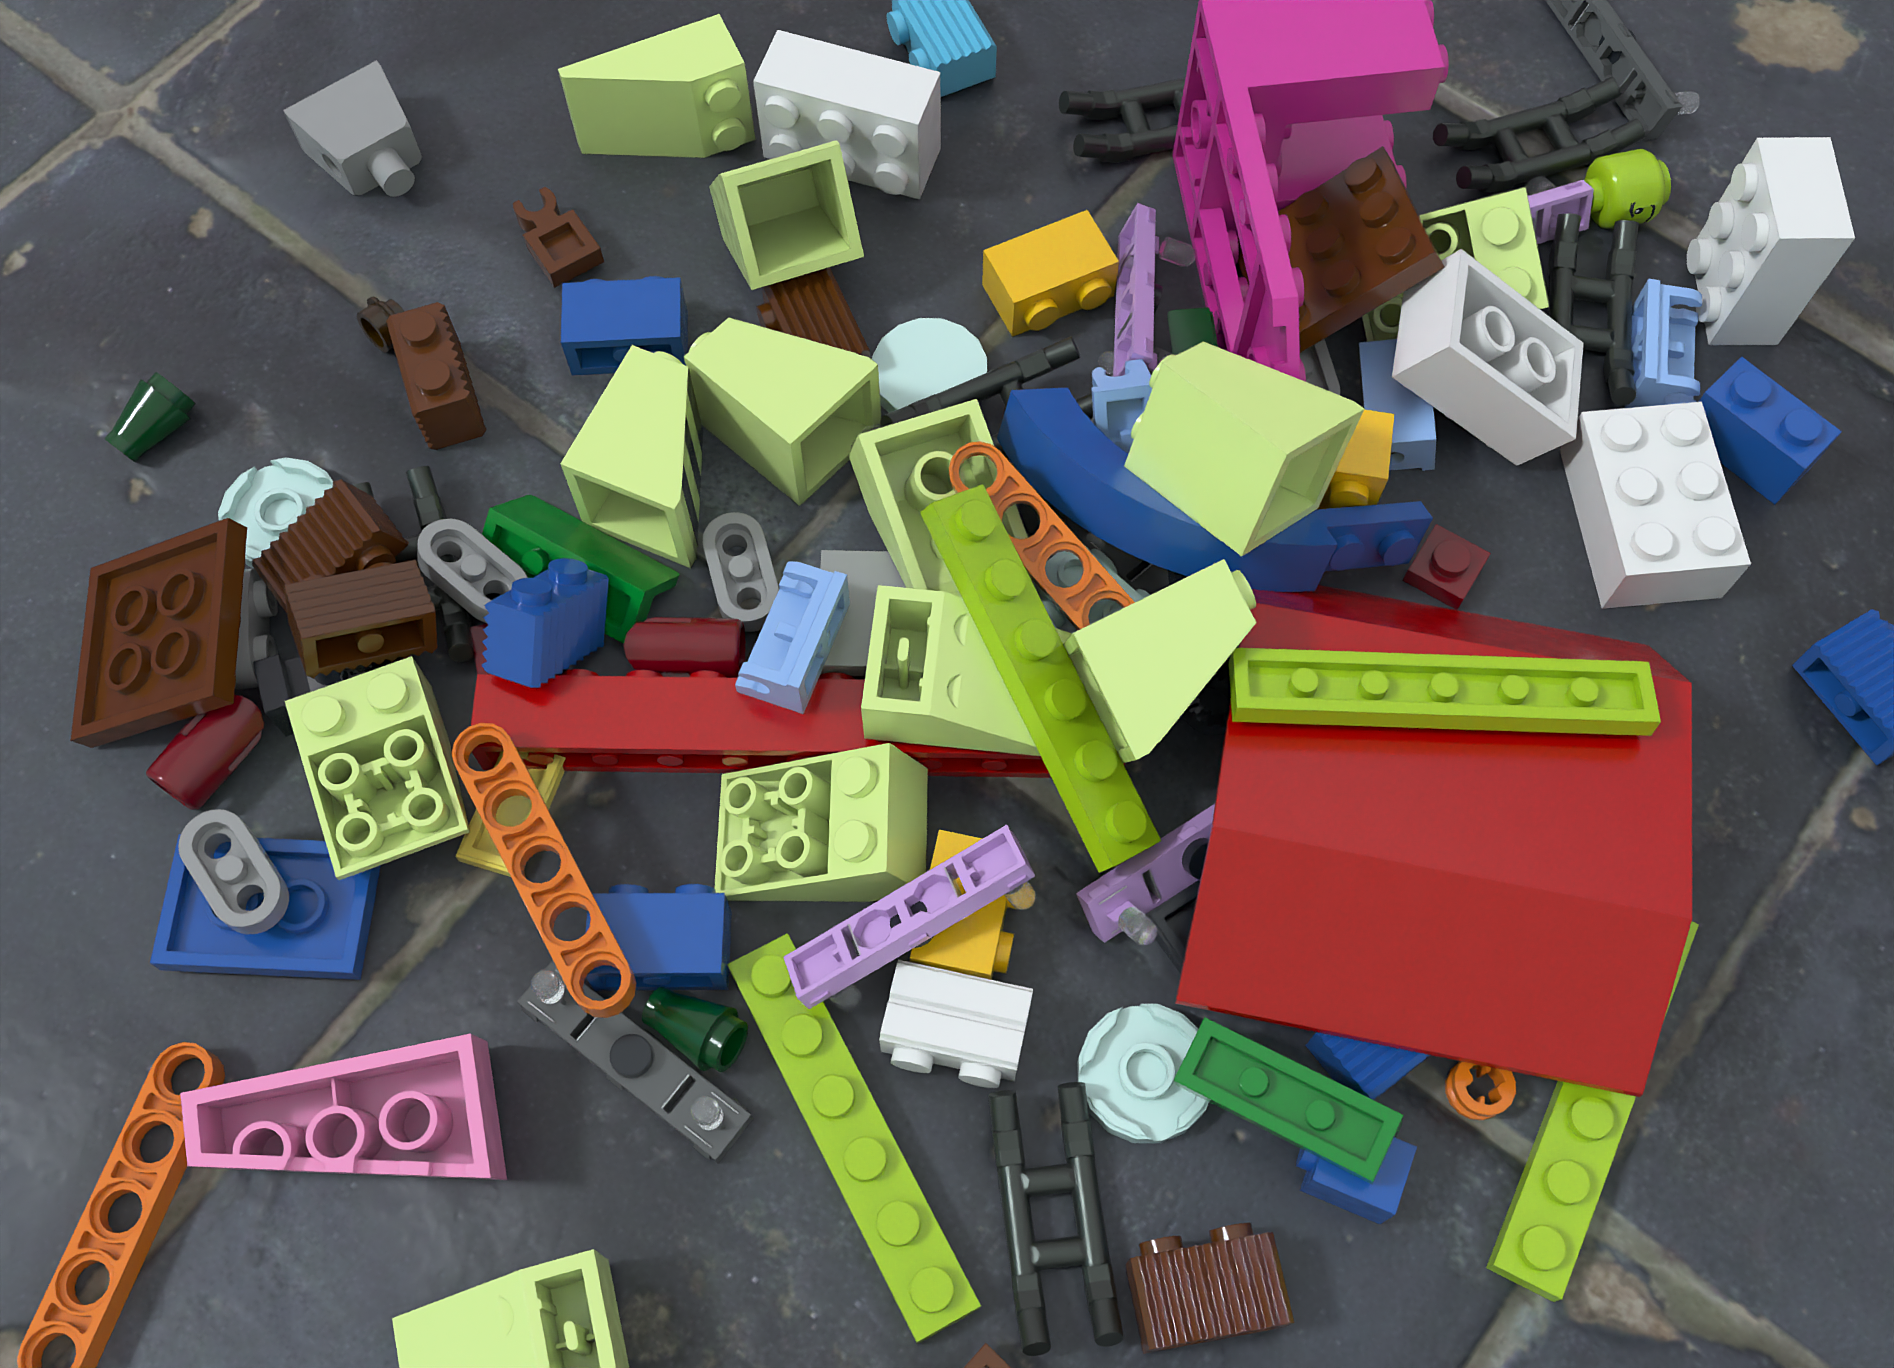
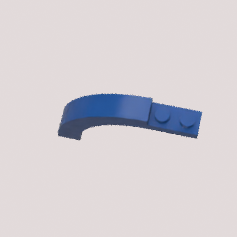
[997,388,1433,592]

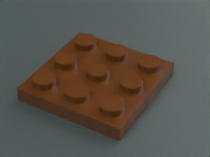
[1237,146,1445,353]
[70,518,247,748]

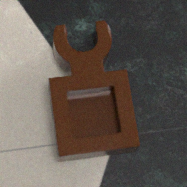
[513,187,604,288]

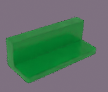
[482,495,680,644]
[1173,1017,1404,1185]

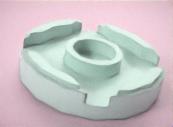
[872,318,987,413]
[218,458,333,568]
[1077,1004,1209,1143]

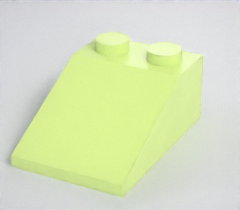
[558,14,756,158]
[849,399,1033,597]

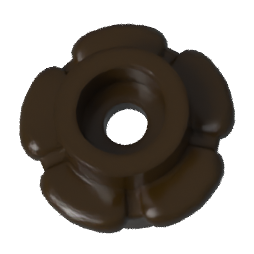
[357,296,404,353]

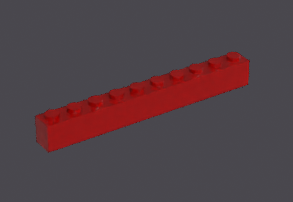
[471,669,1125,778]

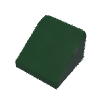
[1167,307,1218,355]

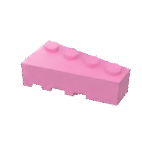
[180,1033,507,1180]

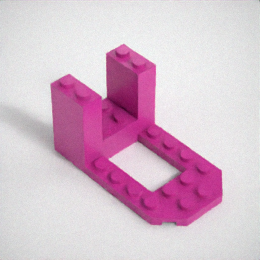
[1172,0,1449,382]

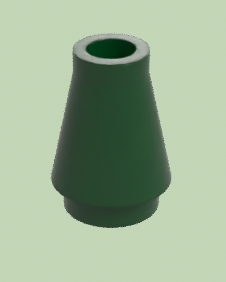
[104,372,196,462]
[642,986,748,1072]

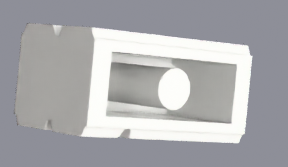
[879,960,1033,1088]

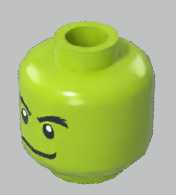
[1584,149,1671,230]

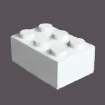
[753,30,941,199]
[1687,137,1855,345]
[1392,249,1583,466]
[1560,402,1751,609]

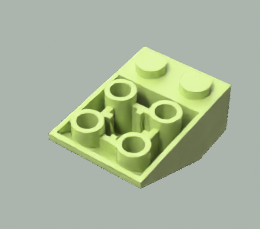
[1362,187,1549,342]
[861,585,1072,756]
[285,656,470,880]
[715,743,928,902]
[392,1249,629,1368]

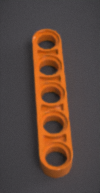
[949,441,1135,630]
[452,723,636,1018]
[17,1042,225,1368]

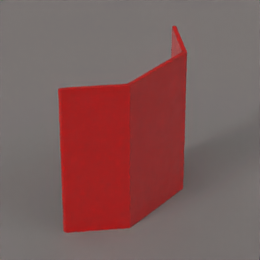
[1175,585,1692,1097]

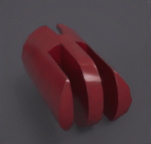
[623,617,746,678]
[146,695,264,810]

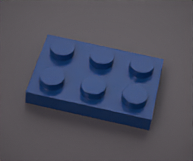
[150,834,381,980]

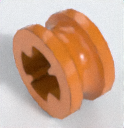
[1445,1061,1516,1120]

